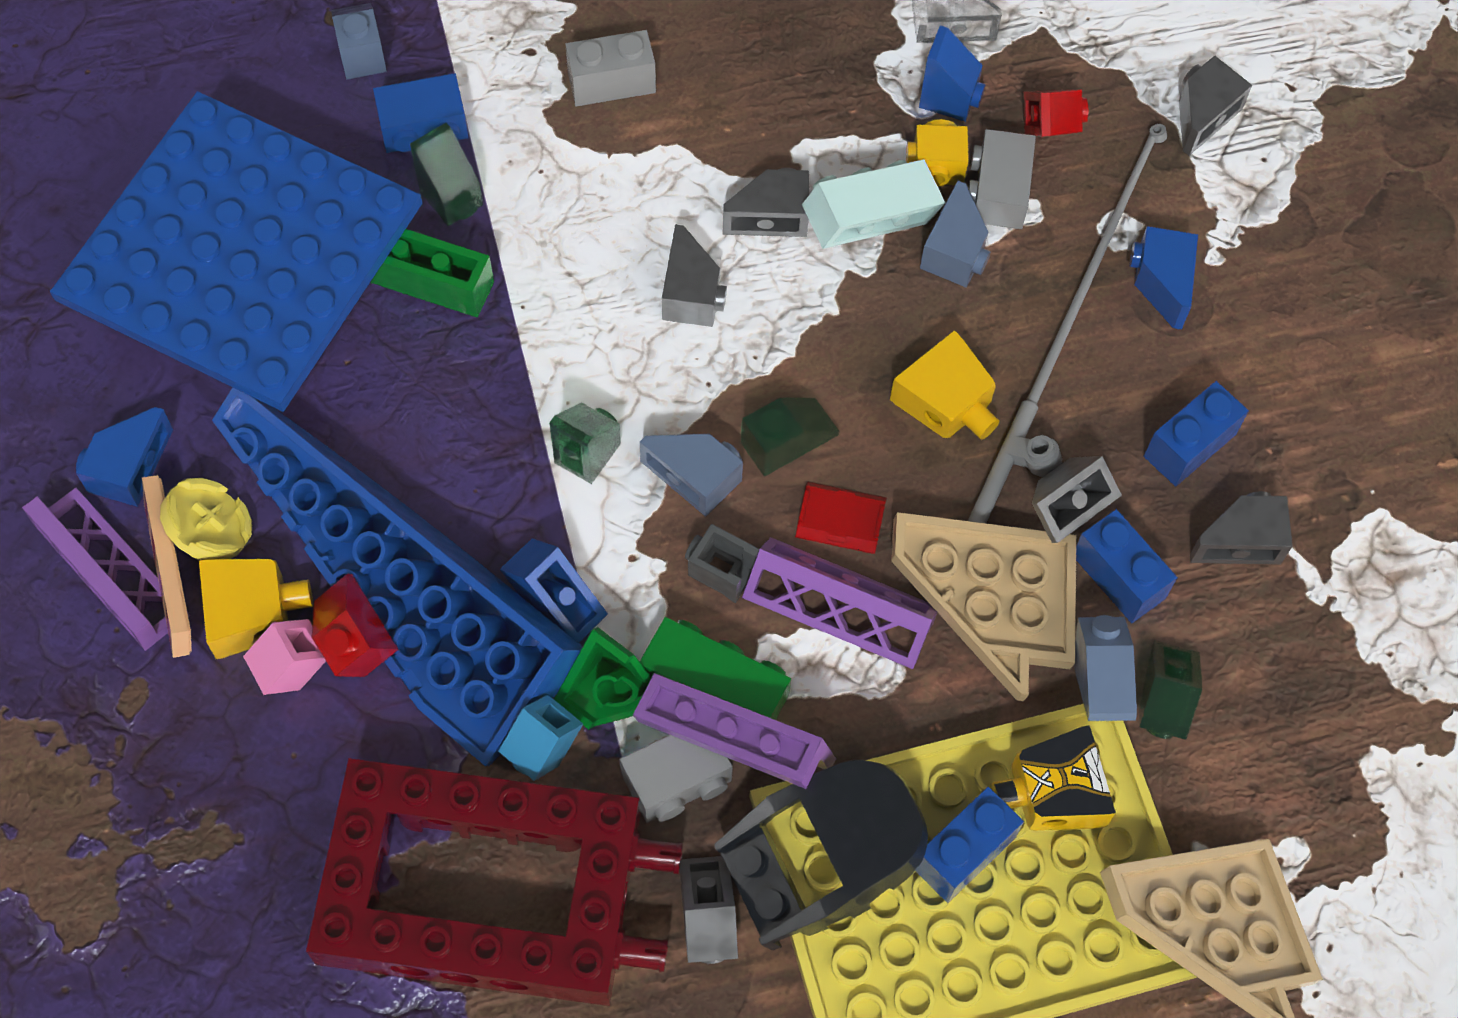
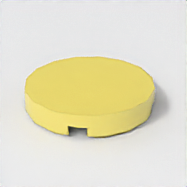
[160,478,252,560]

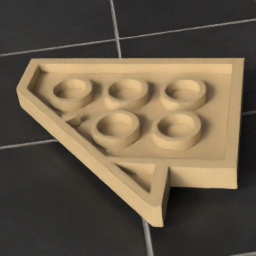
[891,512,1076,701]
[1100,839,1323,1018]

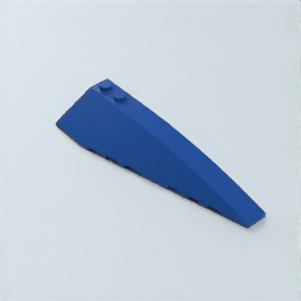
[212,387,583,766]

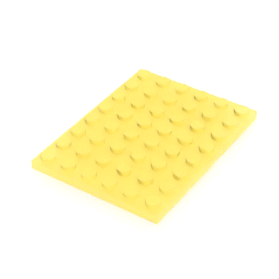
[749,704,1197,1018]

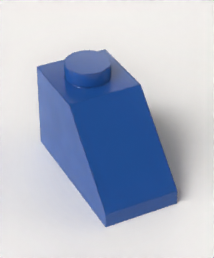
[919,25,986,122]
[1129,226,1198,330]
[76,407,173,507]
[500,538,608,643]

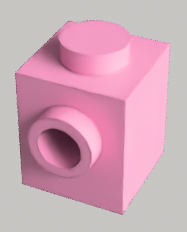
[243,619,326,695]

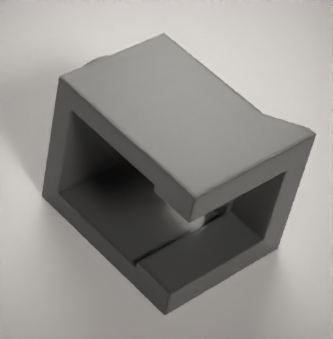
[685,524,760,604]

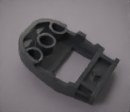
[714,760,928,951]

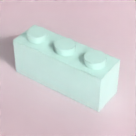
[802,159,945,249]

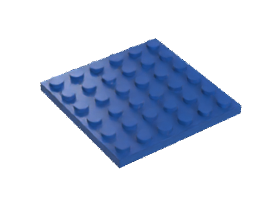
[50,91,423,412]

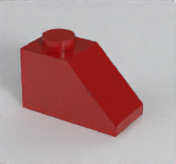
[1023,89,1089,137]
[312,574,399,677]

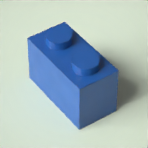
[373,73,469,153]
[1144,381,1249,487]
[1076,509,1178,624]
[915,786,1024,903]

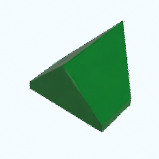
[554,627,651,730]

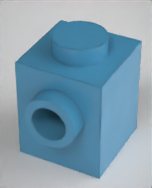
[498,695,583,781]

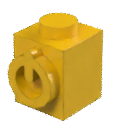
[906,119,968,187]

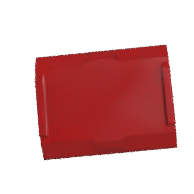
[795,481,887,554]

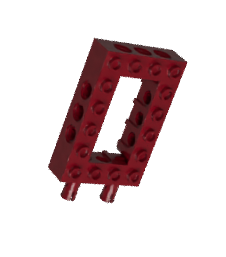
[306,758,683,1006]

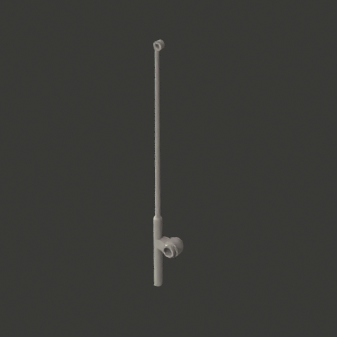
[968,124,1167,523]

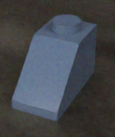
[331,3,387,80]
[920,181,991,288]
[639,434,743,517]
[1073,615,1137,721]

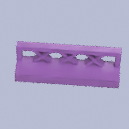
[22,488,190,651]
[742,538,937,669]
[633,673,836,789]

